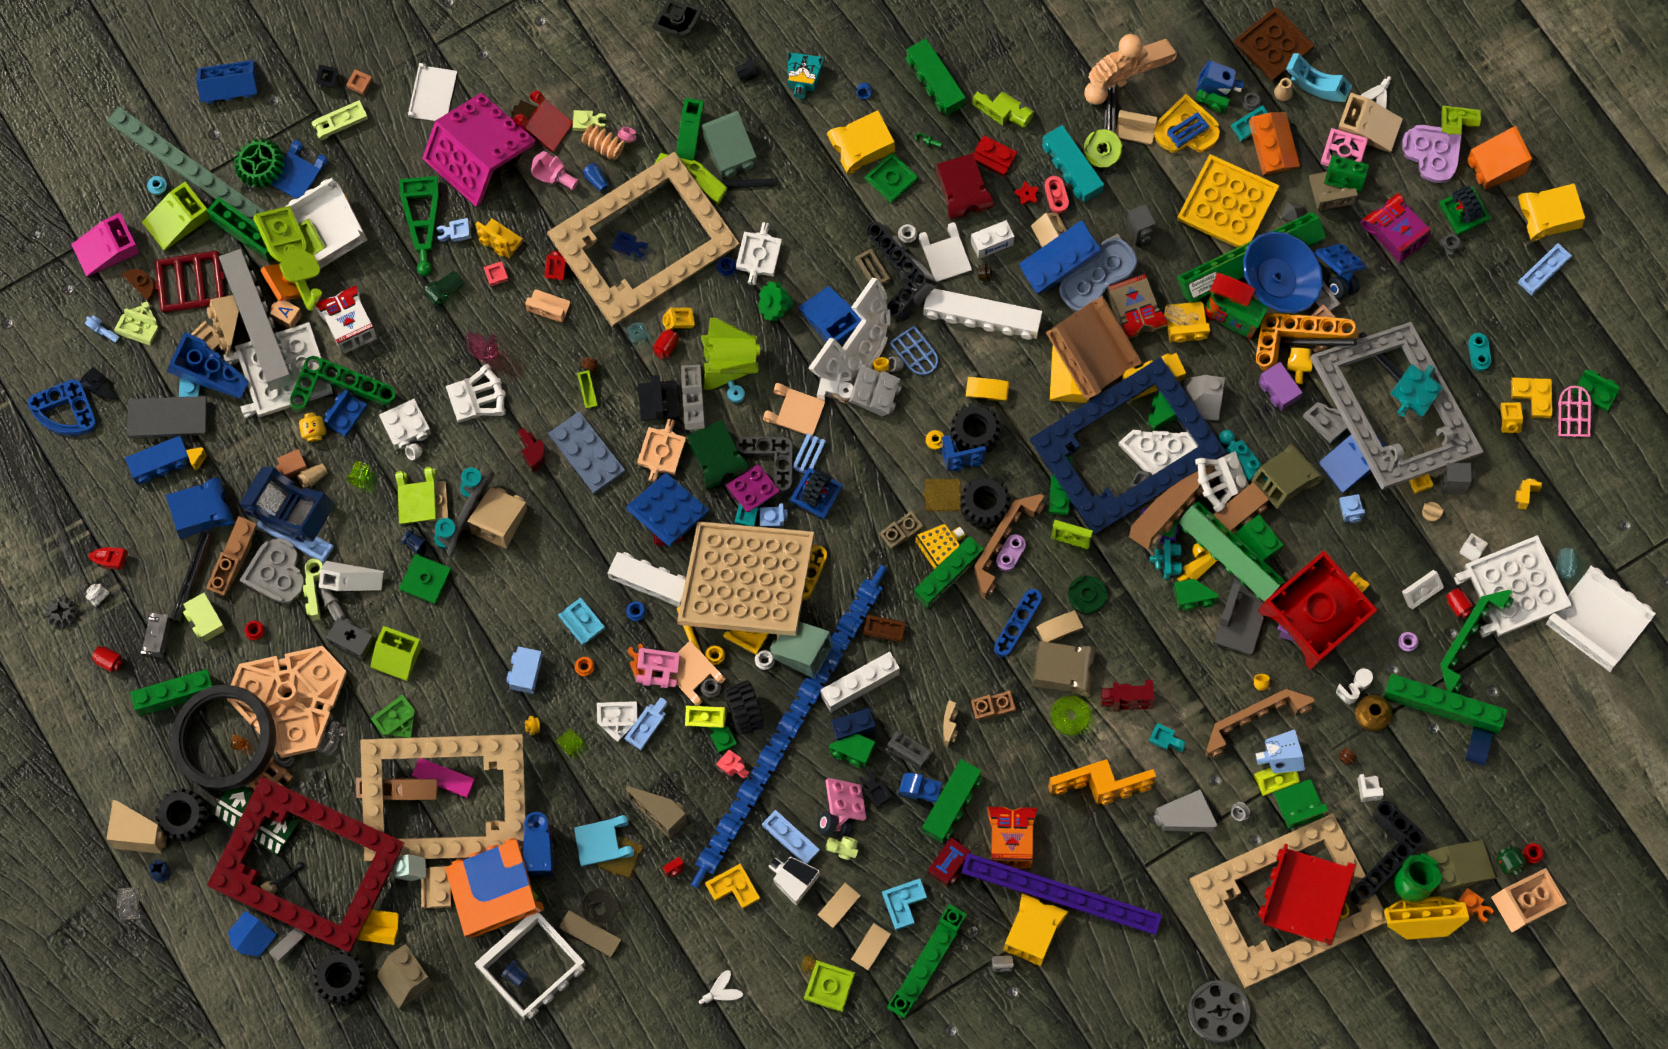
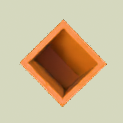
[1468,126,1532,190]

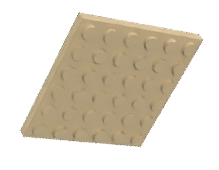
[677,522,815,636]

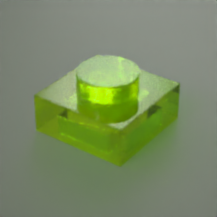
[556,728,584,757]

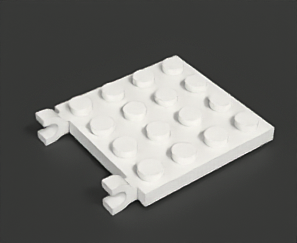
[223,322,333,419]
[1454,535,1572,638]

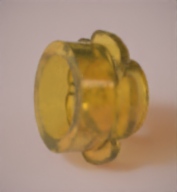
[800,954,816,973]

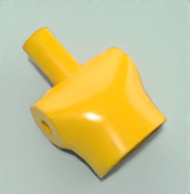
[1287,348,1313,384]

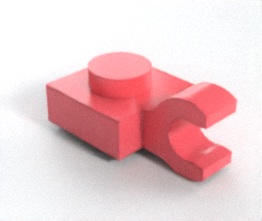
[716,750,749,779]

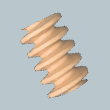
[582,124,625,161]

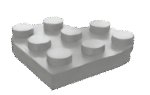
[240,538,305,604]

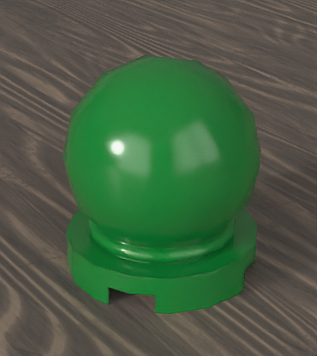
[1393,853,1442,903]

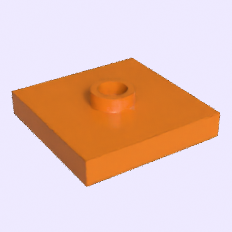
[260,264,302,301]

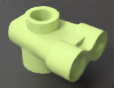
[826,836,858,860]

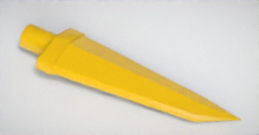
[1177,552,1217,582]

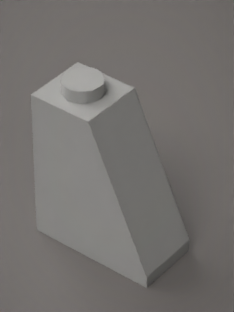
[1154,790,1218,832]

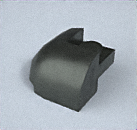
[653,0,703,38]

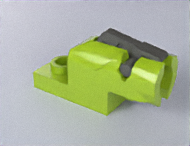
[972,91,1034,128]

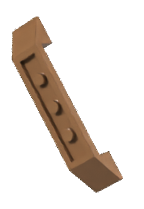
[974,494,1045,599]
[1205,689,1315,758]

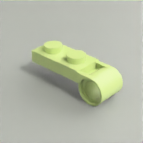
[303,559,323,621]

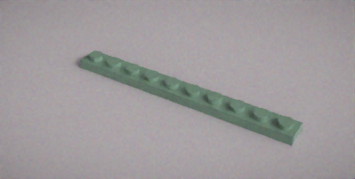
[107,107,265,224]

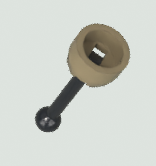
[260,862,305,895]

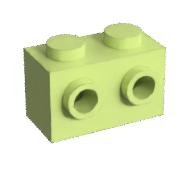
[183,593,226,642]

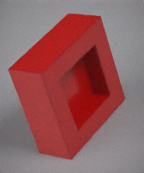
[662,856,685,878]

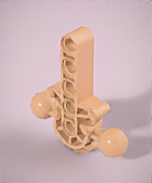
[1084,34,1178,105]

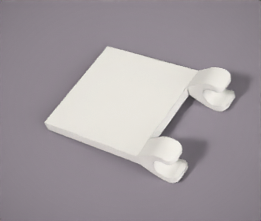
[919,223,972,283]

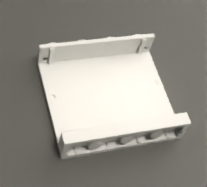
[285,178,367,269]
[1546,566,1656,672]

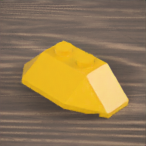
[1384,896,1469,940]

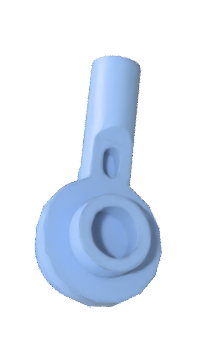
[85,315,120,343]

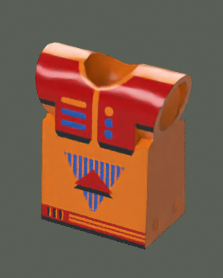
[987,806,1038,868]

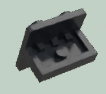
[638,375,679,421]

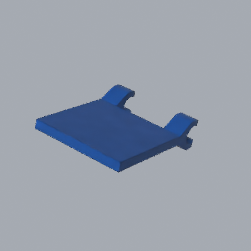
[272,140,328,199]

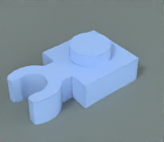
[437,218,471,242]

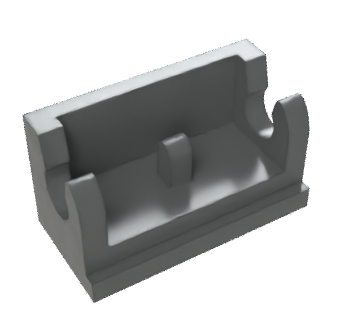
[887,730,933,770]

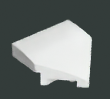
[597,702,637,742]

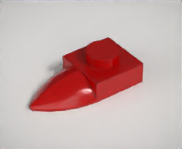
[88,547,128,570]

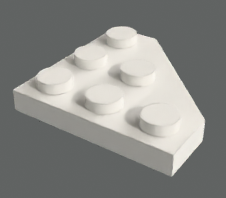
[1118,430,1197,475]

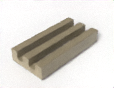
[855,248,891,286]

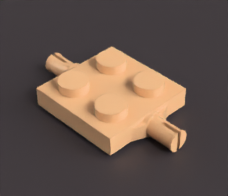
[637,419,686,483]

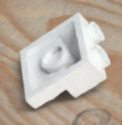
[379,399,431,450]

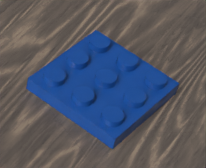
[626,473,709,547]

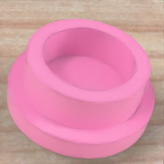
[617,127,636,143]

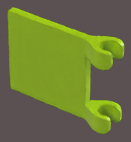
[395,467,437,524]

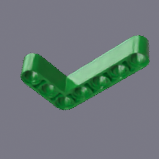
[290,356,395,412]

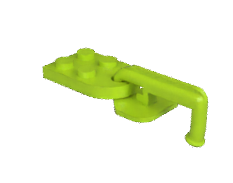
[253,206,322,311]

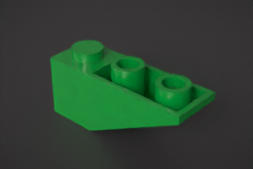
[676,98,705,161]

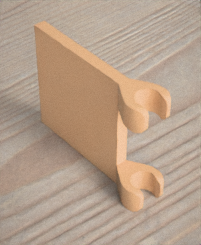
[763,383,825,436]
[669,641,726,706]

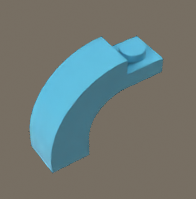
[1286,53,1352,102]

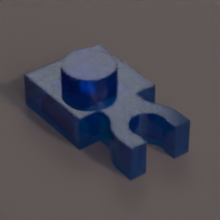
[612,230,648,259]

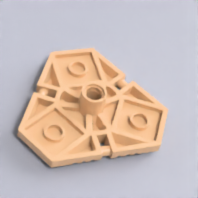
[227,646,347,758]

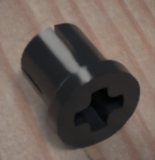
[734,58,758,81]

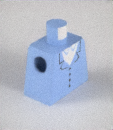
[1255,730,1305,773]

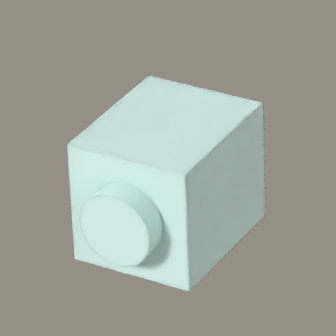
[394,854,426,881]

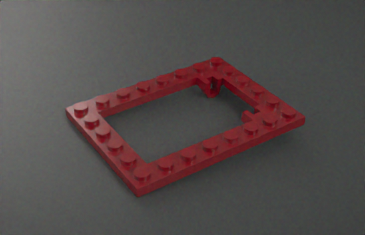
[207,777,405,954]

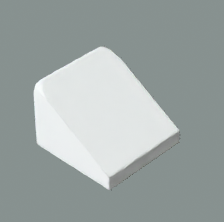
[1460,533,1488,561]

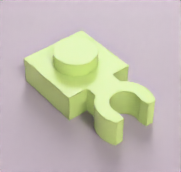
[573,110,606,131]

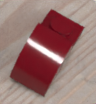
[518,428,545,473]

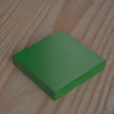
[865,153,919,205]

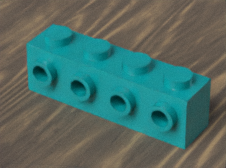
[1042,125,1104,203]

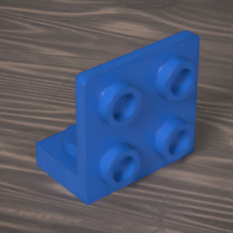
[941,435,986,472]

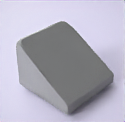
[992,956,1014,972]

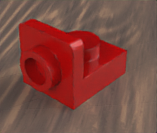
[544,251,566,280]

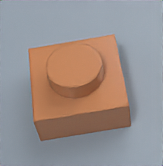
[346,69,373,95]

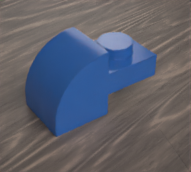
[898,773,942,803]

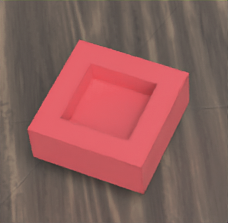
[483,261,509,287]

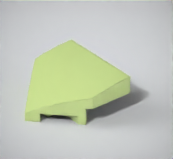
[114,302,158,346]

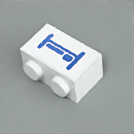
[971,220,1014,259]

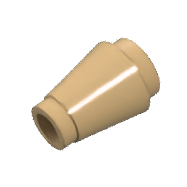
[1274,78,1293,101]
[297,463,328,488]

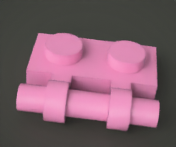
[636,648,680,688]

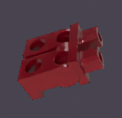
[1101,680,1154,712]

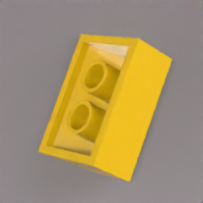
[1050,346,1089,403]

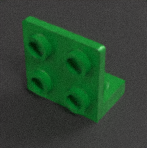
[1274,779,1328,830]

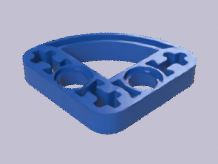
[28,379,97,436]

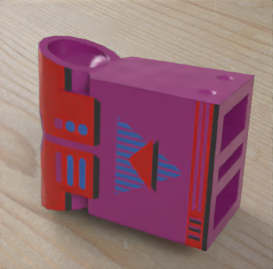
[1360,193,1431,264]

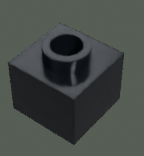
[315,64,338,88]

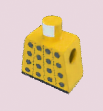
[916,524,965,570]

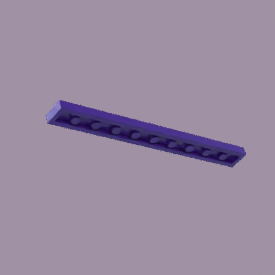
[961,853,1162,935]

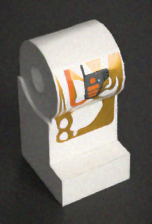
[817,378,853,403]

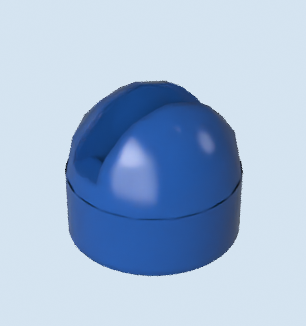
[856,83,872,99]

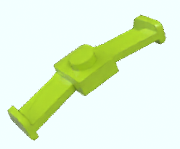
[654,153,727,206]

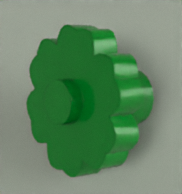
[758,281,793,321]

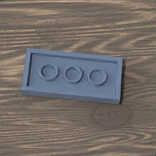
[548,411,626,494]

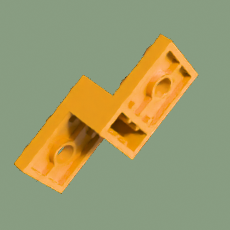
[1048,759,1156,805]

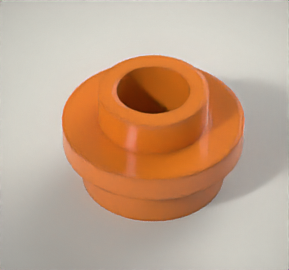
[575,657,595,677]

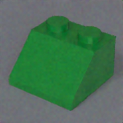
[1235,515,1283,563]

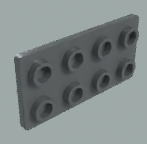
[1214,575,1264,655]

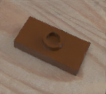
[863,615,906,643]

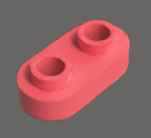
[1044,176,1069,214]

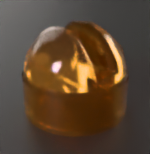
[230,733,247,750]

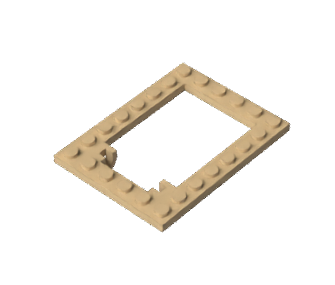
[547,152,740,327]
[360,734,526,861]
[1189,813,1386,989]

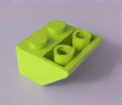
[370,626,423,681]

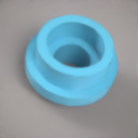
[147,176,167,195]

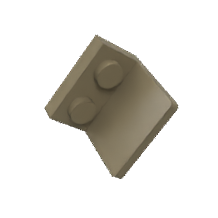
[1309,172,1357,211]

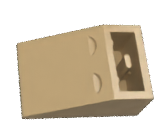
[1338,93,1402,153]

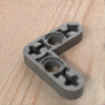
[736,437,793,494]

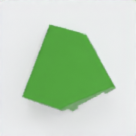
[370,694,415,738]

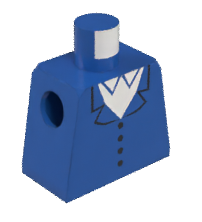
[1196,60,1244,97]

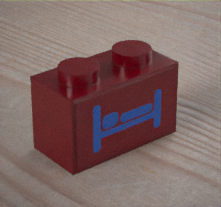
[927,837,971,887]

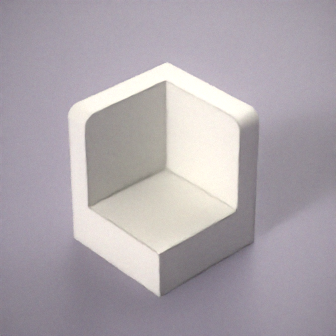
[1357,774,1383,802]

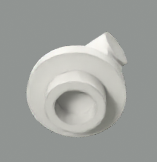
[86,584,110,607]

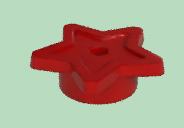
[1014,182,1039,205]

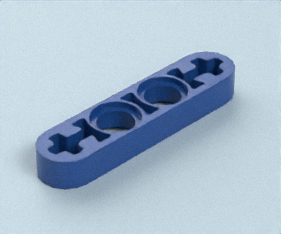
[994,589,1042,658]

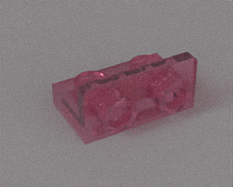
[465,331,498,364]

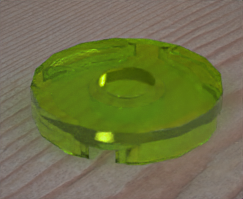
[1050,696,1090,736]

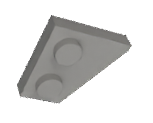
[1303,402,1348,443]

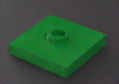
[399,554,451,605]

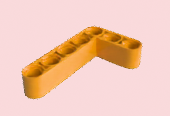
[1256,313,1359,372]

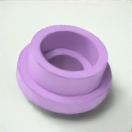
[1398,632,1418,652]

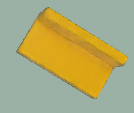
[358,910,399,945]

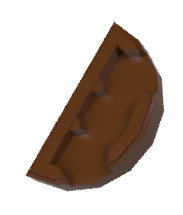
[122,269,154,302]

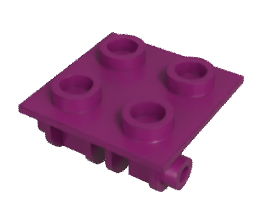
[726,464,780,513]

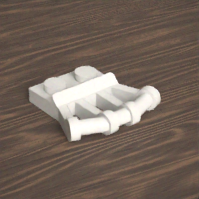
[446,364,506,423]
[1195,452,1249,512]

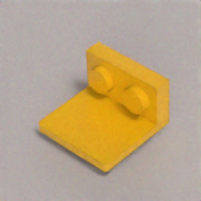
[475,218,523,259]

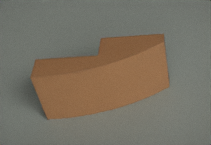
[971,691,1017,720]

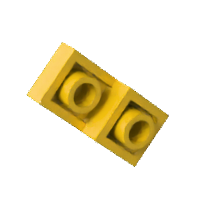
[966,377,1010,401]

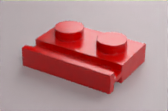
[974,135,1017,177]

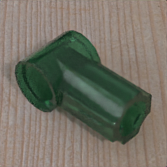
[423,271,464,306]

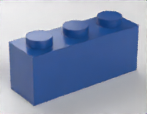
[125,436,190,484]

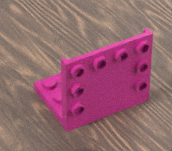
[422,93,536,207]

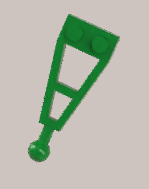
[399,176,439,276]

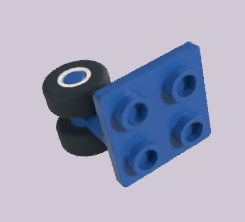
[1315,244,1366,300]

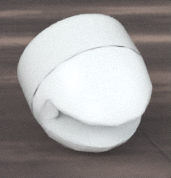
[405,443,422,460]

